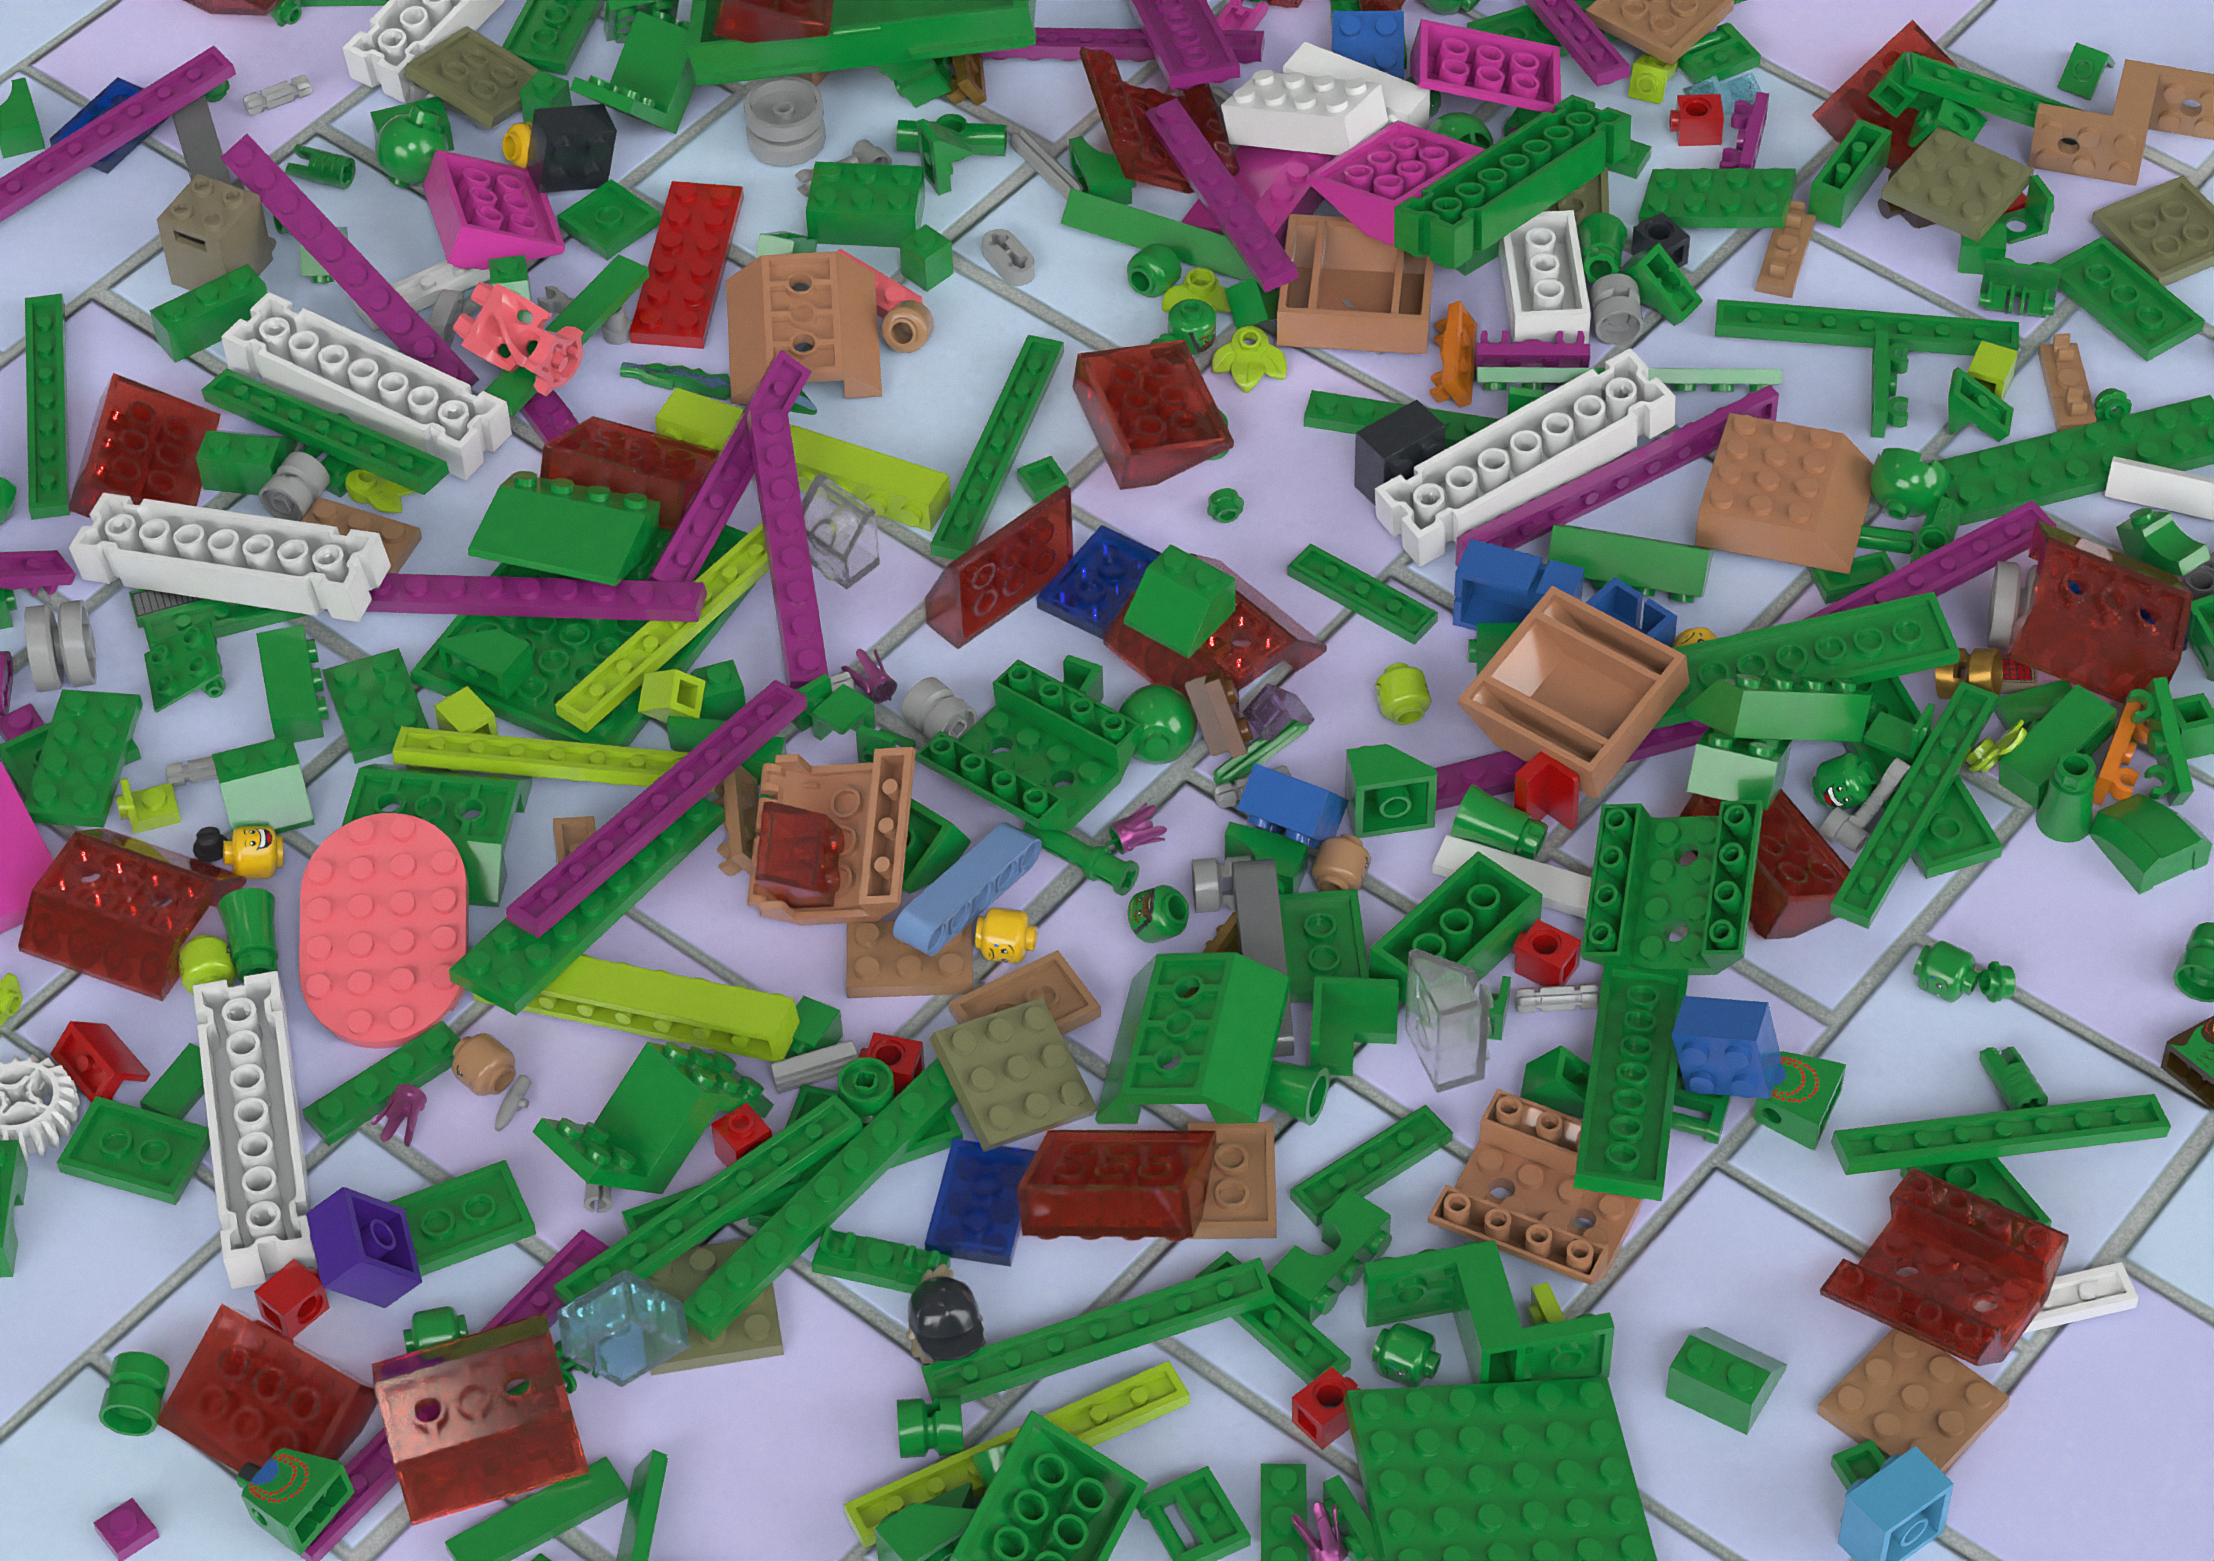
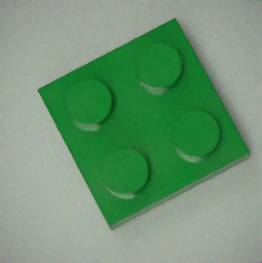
[557,179,661,260]

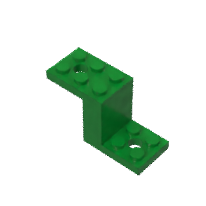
[570,9,696,134]
[532,1042,774,1194]
[1362,1240,1615,1384]

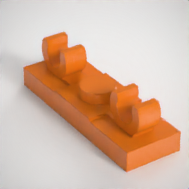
[1429,300,1478,408]
[2093,702,2150,806]

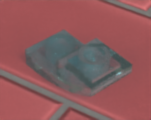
[1682,72,1762,116]

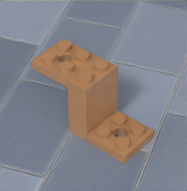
[2028,59,2214,186]

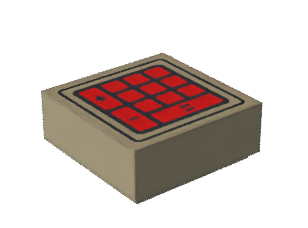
[2001,654,2039,694]

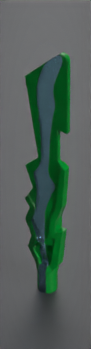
[620,362,817,415]

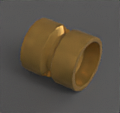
[1935,648,2003,699]

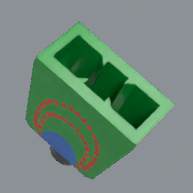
[1754,1051,1846,1151]
[237,1448,355,1555]

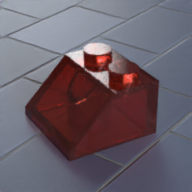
[755,801,845,909]

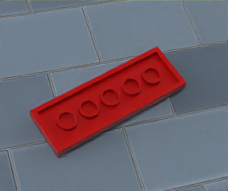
[629,181,744,349]

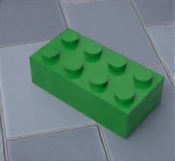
[1369,851,1543,1024]

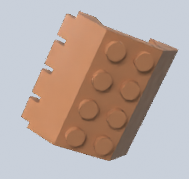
[747,747,916,926]

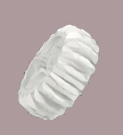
[0,1054,80,1162]

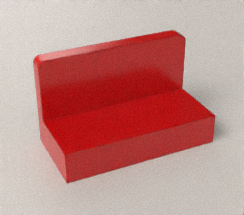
[1514,751,1580,830]
[50,1021,151,1103]

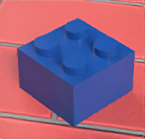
[1332,11,1404,80]
[1237,763,1349,849]
[1672,996,1782,1099]

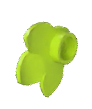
[1162,268,1231,314]
[1212,326,1287,393]
[345,469,415,513]
[1966,719,2027,773]

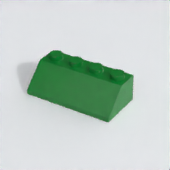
[1547,524,1714,603]
[1685,674,1872,742]

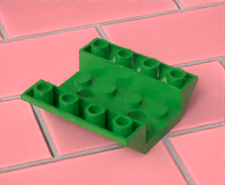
[915,659,1143,832]
[341,764,532,907]
[1580,800,1764,975]
[1095,952,1292,1124]

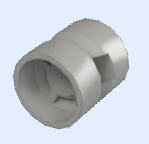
[1590,274,1644,345]
[259,452,330,521]
[901,677,977,740]
[1192,855,1251,913]

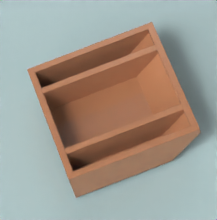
[1277,214,1434,354]
[1695,413,1873,574]
[1458,586,1689,799]

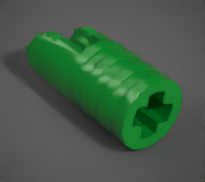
[285,144,356,189]
[1979,1047,2048,1110]

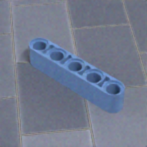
[893,822,1042,956]

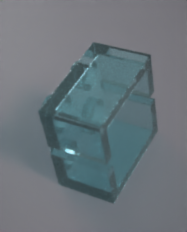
[557,1270,690,1387]

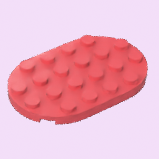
[299,813,469,1049]

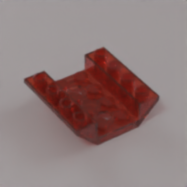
[1079,47,1240,194]
[2006,520,2193,711]
[1103,553,1327,722]
[18,828,247,1002]
[1820,1167,2069,1366]
[371,1313,590,1526]

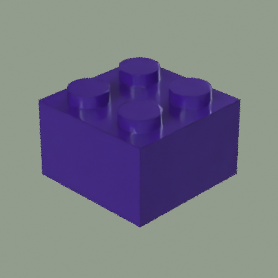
[306,1187,422,1308]

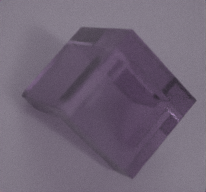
[1242,683,1315,742]

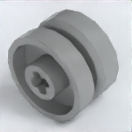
[743,76,826,166]
[1987,561,2055,654]
[24,599,97,692]

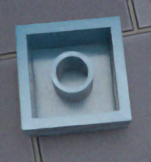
[1838,1446,1954,1561]

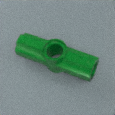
[896,114,1007,162]
[1909,496,1963,564]

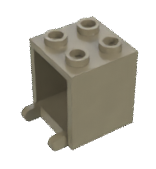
[157,174,276,291]

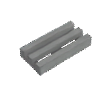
[771,1040,857,1094]

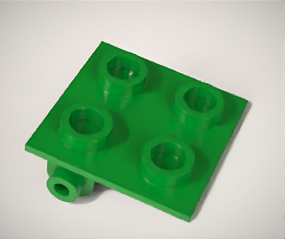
[1978,257,2062,318]
[144,616,226,713]

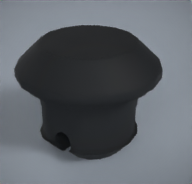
[193,826,228,862]

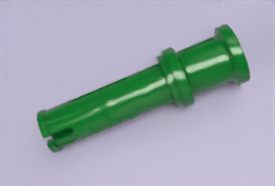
[1023,822,1140,896]

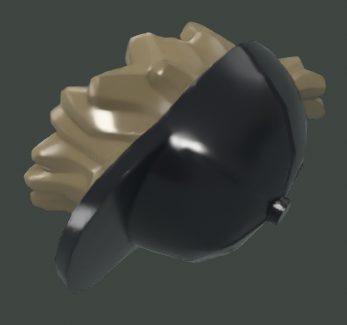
[906,1264,986,1364]

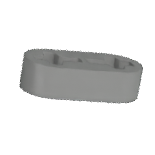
[982,229,1035,286]
[428,289,464,347]

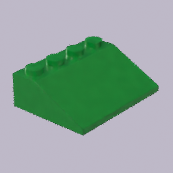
[468,471,660,586]
[949,1410,1148,1561]

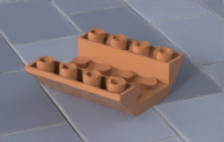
[726,251,882,404]
[1428,1089,1643,1285]

